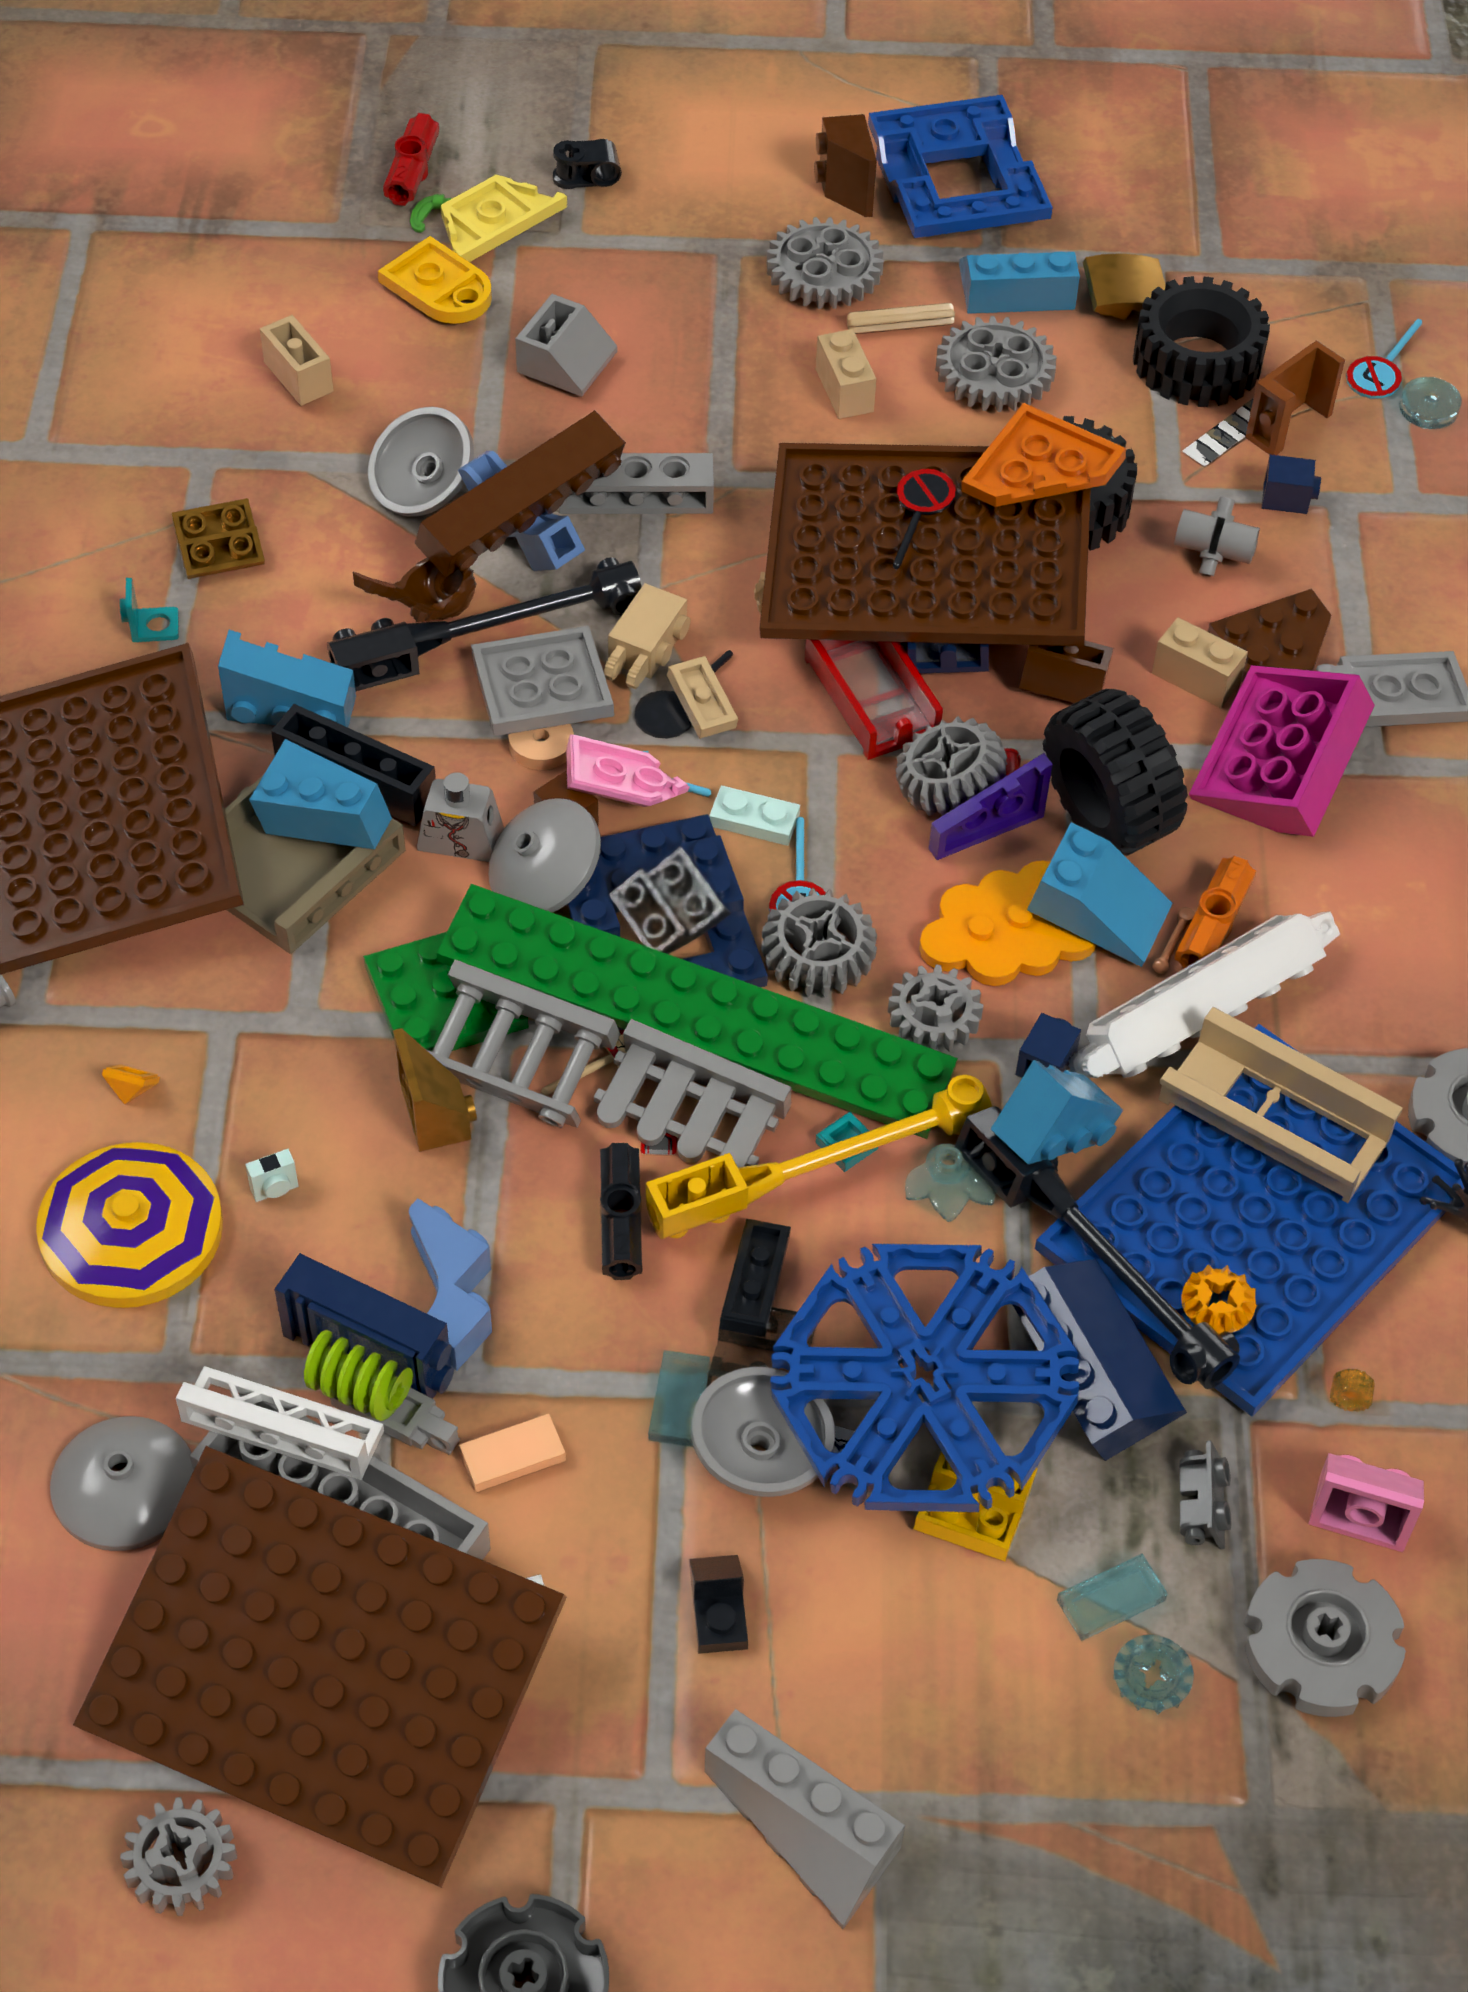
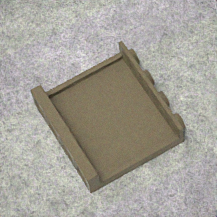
[225,776,406,954]

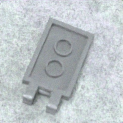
[1316,651,1468,727]

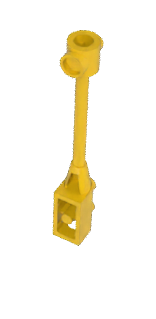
[646,1075,992,1239]

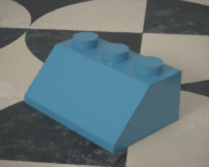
[959,252,1080,314]

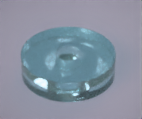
[1399,377,1462,429]

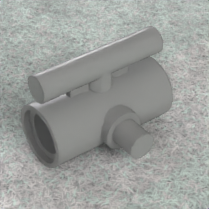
[1174,496,1260,576]

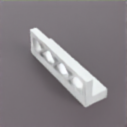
[176,1366,384,1480]

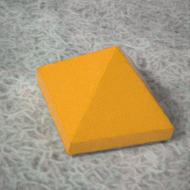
[102,1064,160,1105]

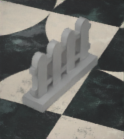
[594,1019,791,1167]

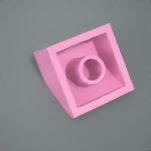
[1308,1453,1424,1552]

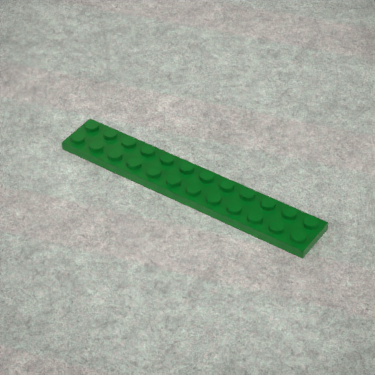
[436,884,958,1139]

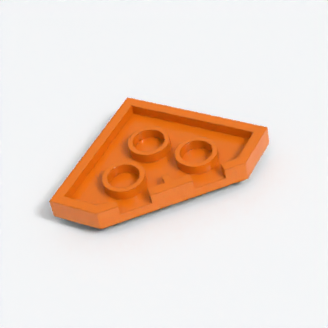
[961,403,1126,507]

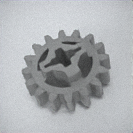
[888,964,983,1052]
[120,1797,237,1916]

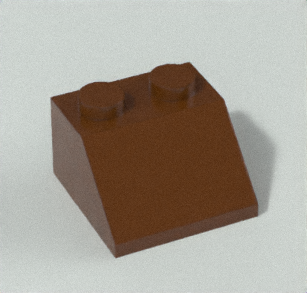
[814,114,877,217]

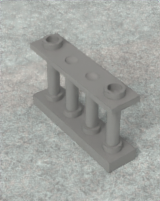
[427,960,620,1128]

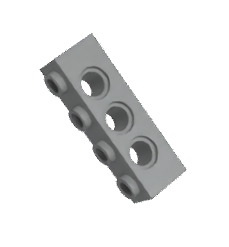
[559,453,714,514]

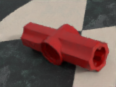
[383,113,439,206]

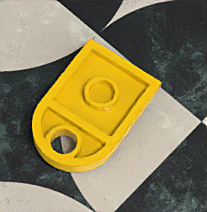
[378,236,492,324]

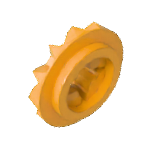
[1181,1264,1257,1334]

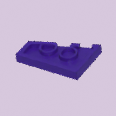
[929,753,1053,860]

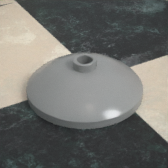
[368,407,474,516]
[488,798,601,912]
[691,1367,835,1497]
[50,1416,193,1551]

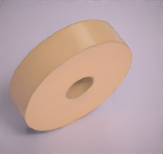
[508,724,574,770]

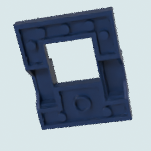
[567,814,768,987]

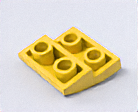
[913,1451,1038,1562]

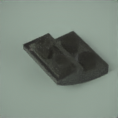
[609,846,732,954]

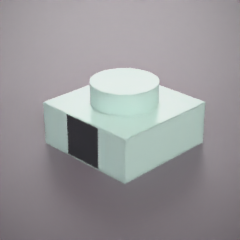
[245,1149,299,1202]

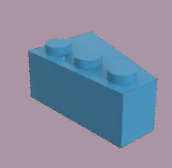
[218,630,356,727]
[249,739,392,849]
[991,1060,1123,1164]

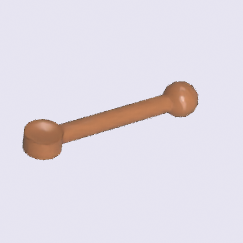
[1152,907,1195,974]

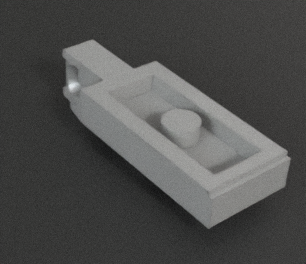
[330,1388,460,1455]

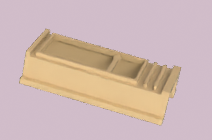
[1159,1007,1403,1203]

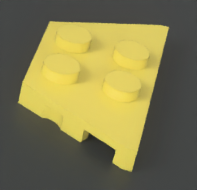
[441,175,567,262]

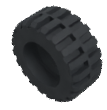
[1043,689,1188,856]

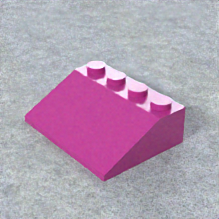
[1189,665,1375,837]

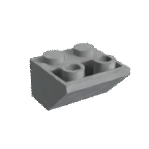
[515,294,617,397]

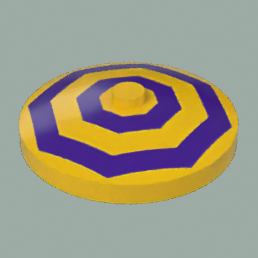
[36,1142,223,1308]

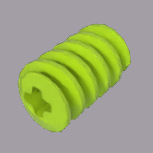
[304,1329,413,1421]

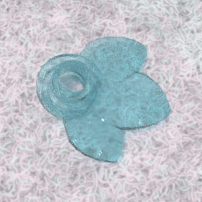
[905,1144,996,1222]

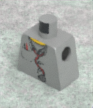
[417,773,504,862]

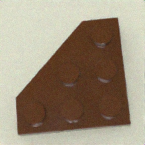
[1208,589,1332,682]

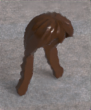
[353,558,477,622]

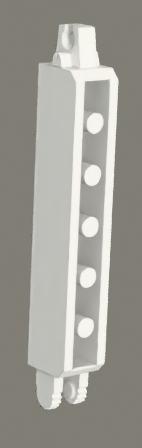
[1068,912,1340,1078]

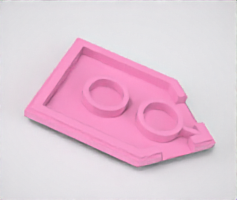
[566,734,690,807]

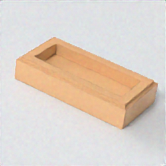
[459,1414,566,1492]

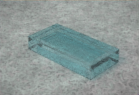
[648,1350,710,1447]
[1057,1553,1168,1641]

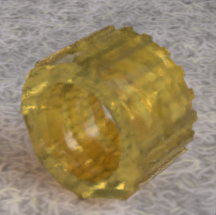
[1330,1369,1375,1412]

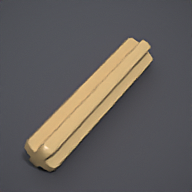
[847,303,955,334]

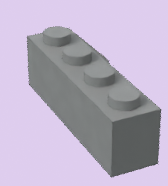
[705,1709,905,1929]

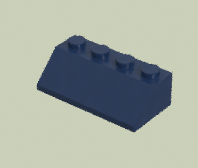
[1013,1259,1187,1461]

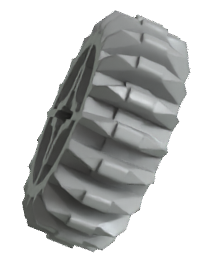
[895,716,1007,816]
[761,888,877,998]

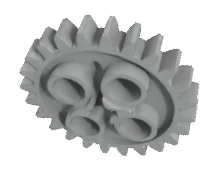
[766,217,884,309]
[935,316,1057,412]

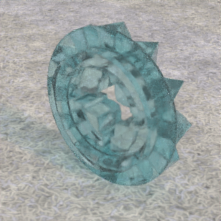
[1113,1635,1194,1714]

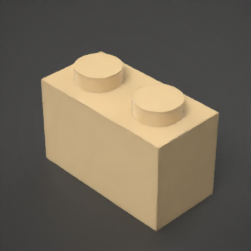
[260,315,334,406]
[816,329,876,419]
[1152,617,1248,708]

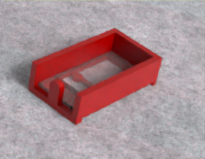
[804,639,943,760]

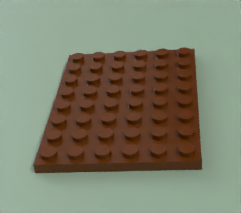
[759,443,1091,646]
[0,643,244,974]
[73,1446,567,1888]

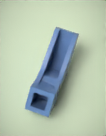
[458,451,585,571]
[409,1198,492,1371]

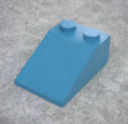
[1027,822,1173,967]

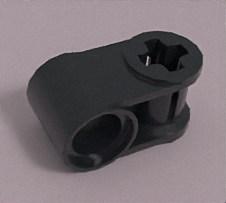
[552,139,622,189]

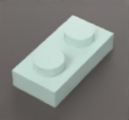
[709,785,800,846]

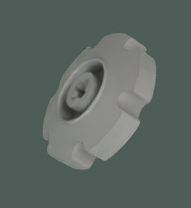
[1408,1048,1468,1170]
[1244,1559,1406,1717]

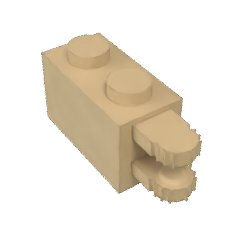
[604,583,691,689]

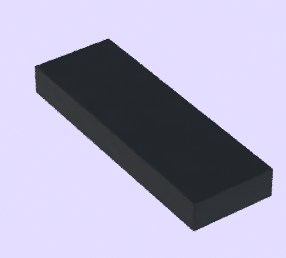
[719,1219,791,1338]

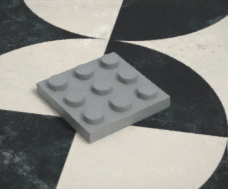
[471,626,614,736]

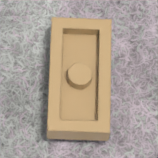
[667,656,738,739]

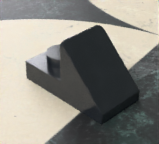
[689,1555,748,1654]

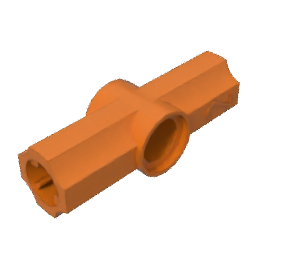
[1175,855,1256,969]

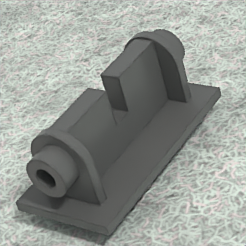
[1180,1440,1231,1549]

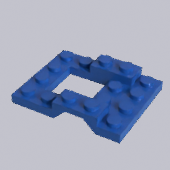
[868,95,1053,238]

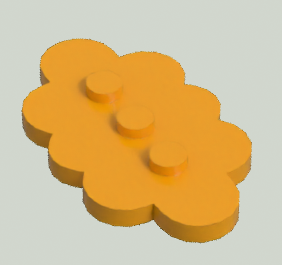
[919,860,1097,986]

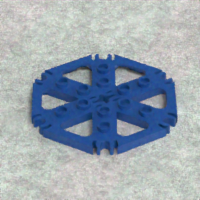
[770,1244,1079,1512]

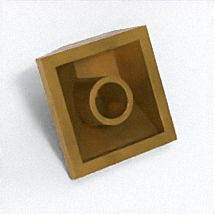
[393,1028,477,1152]

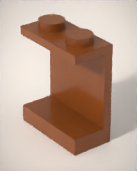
[1245,340,1345,455]

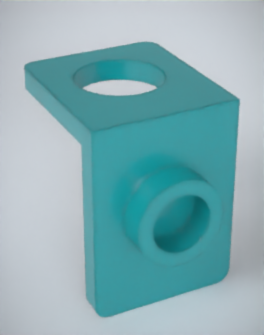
[120,578,179,642]

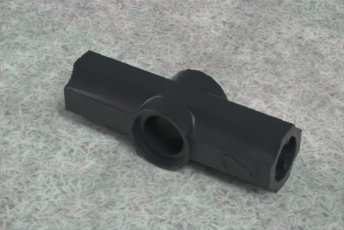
[600,1143,642,1280]

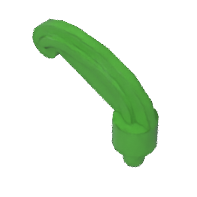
[410,194,452,233]

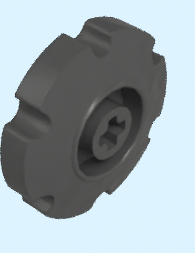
[438,1894,609,1992]

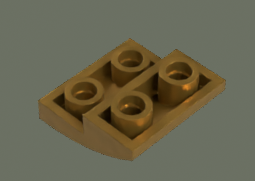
[1082,253,1166,320]
[171,498,265,579]

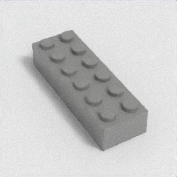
[190,1394,491,1560]

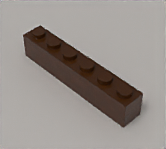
[415,410,626,577]

